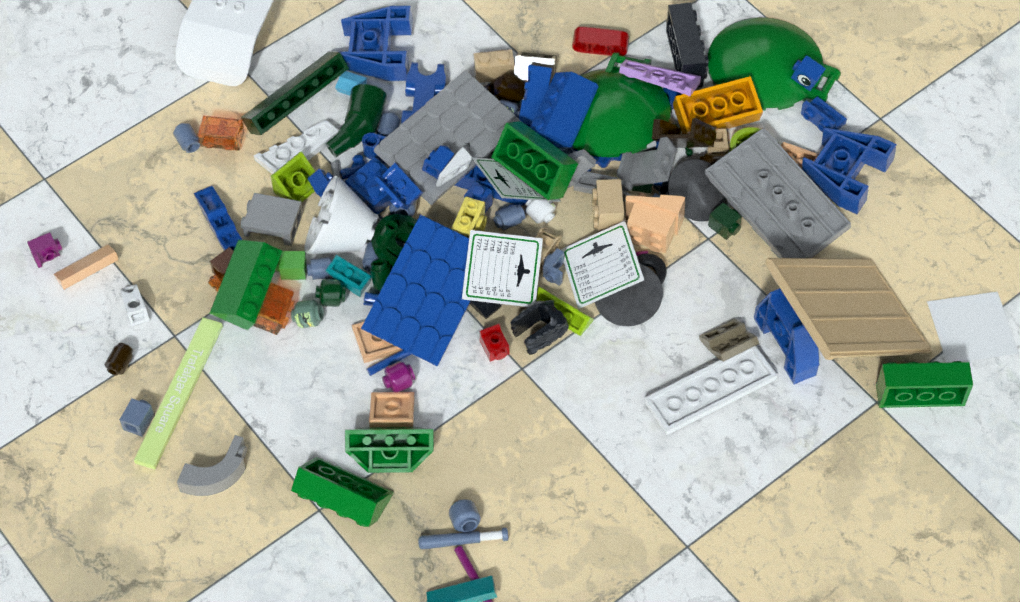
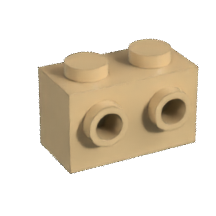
[473,49,515,83]

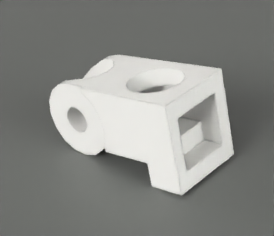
[120,284,150,327]

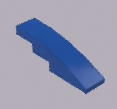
[194,186,242,251]

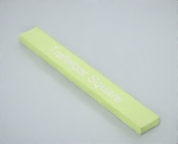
[134,317,223,469]

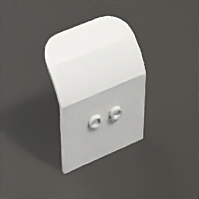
[176,0,274,86]

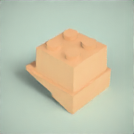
[626,193,685,253]

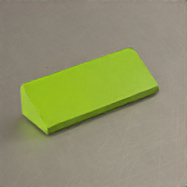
[536,287,594,336]

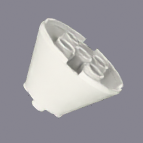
[304,176,378,254]

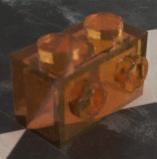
[198,115,244,151]
[253,282,295,335]

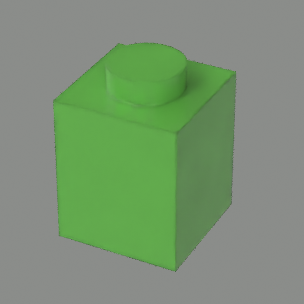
[276,251,307,280]

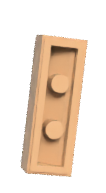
[54,245,118,290]

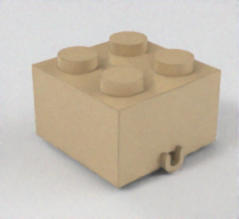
[591,179,624,233]

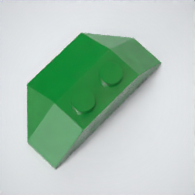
[345,427,434,473]

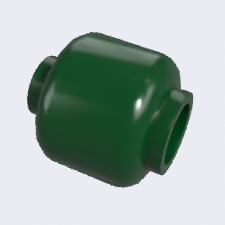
[315,279,346,307]

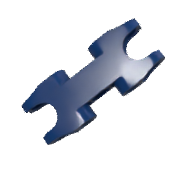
[401,62,446,124]

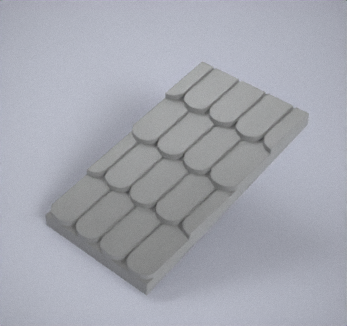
[374,70,521,205]
[705,127,851,258]

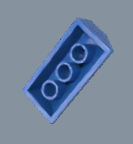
[530,72,599,148]

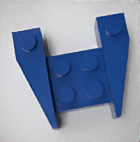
[340,6,413,81]
[802,128,897,214]
[754,289,820,384]

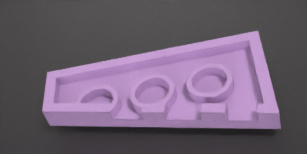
[619,60,701,96]

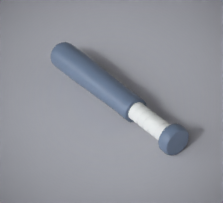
[418,527,508,549]

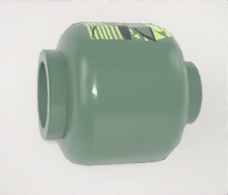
[291,300,324,328]

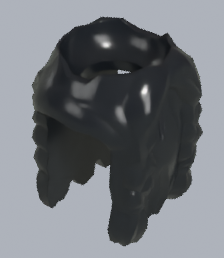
[510,300,569,355]

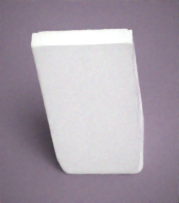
[436,147,472,187]

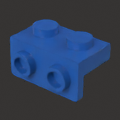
[801,96,847,132]
[374,163,424,210]

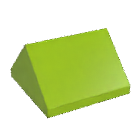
[271,151,315,203]

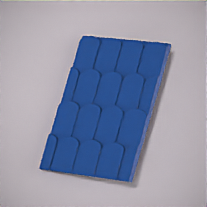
[361,214,471,366]

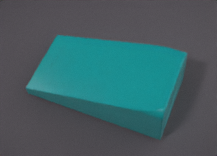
[325,255,372,297]

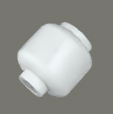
[526,200,556,224]

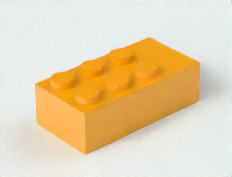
[673,76,763,134]

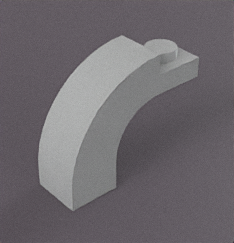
[177,435,247,496]

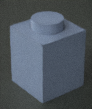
[119,399,154,437]

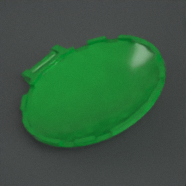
[708,17,841,111]
[572,52,671,157]

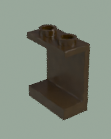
[652,118,716,148]

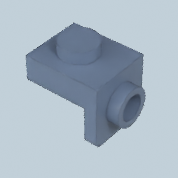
[543,248,564,286]

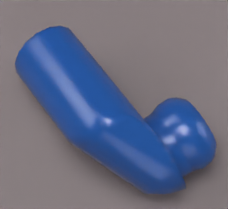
[340,155,365,179]

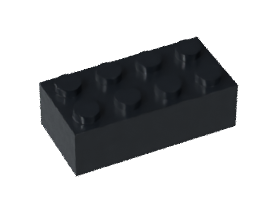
[666,2,709,88]

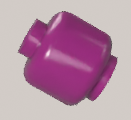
[382,361,415,392]

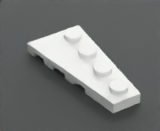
[254,120,339,174]

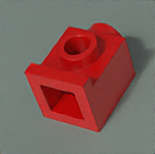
[479,324,509,362]

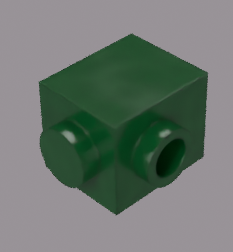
[708,203,742,240]

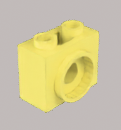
[451,197,487,238]

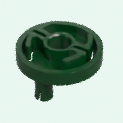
[371,214,417,268]

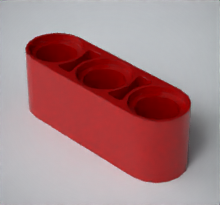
[572,27,629,56]

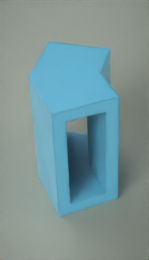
[335,71,367,96]

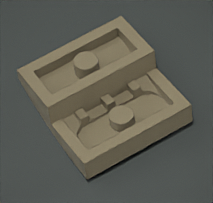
[699,318,759,362]

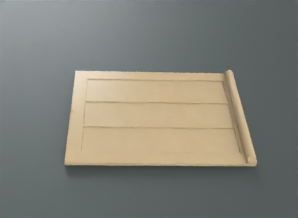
[765,258,932,360]

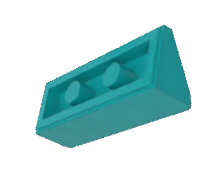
[426,575,498,602]

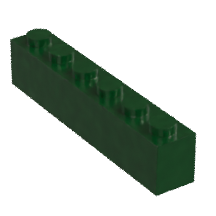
[241,51,349,135]

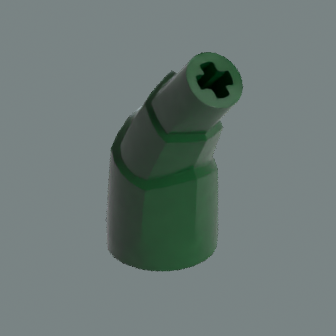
[326,84,387,158]

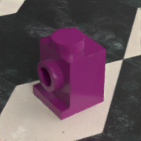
[27,232,62,268]

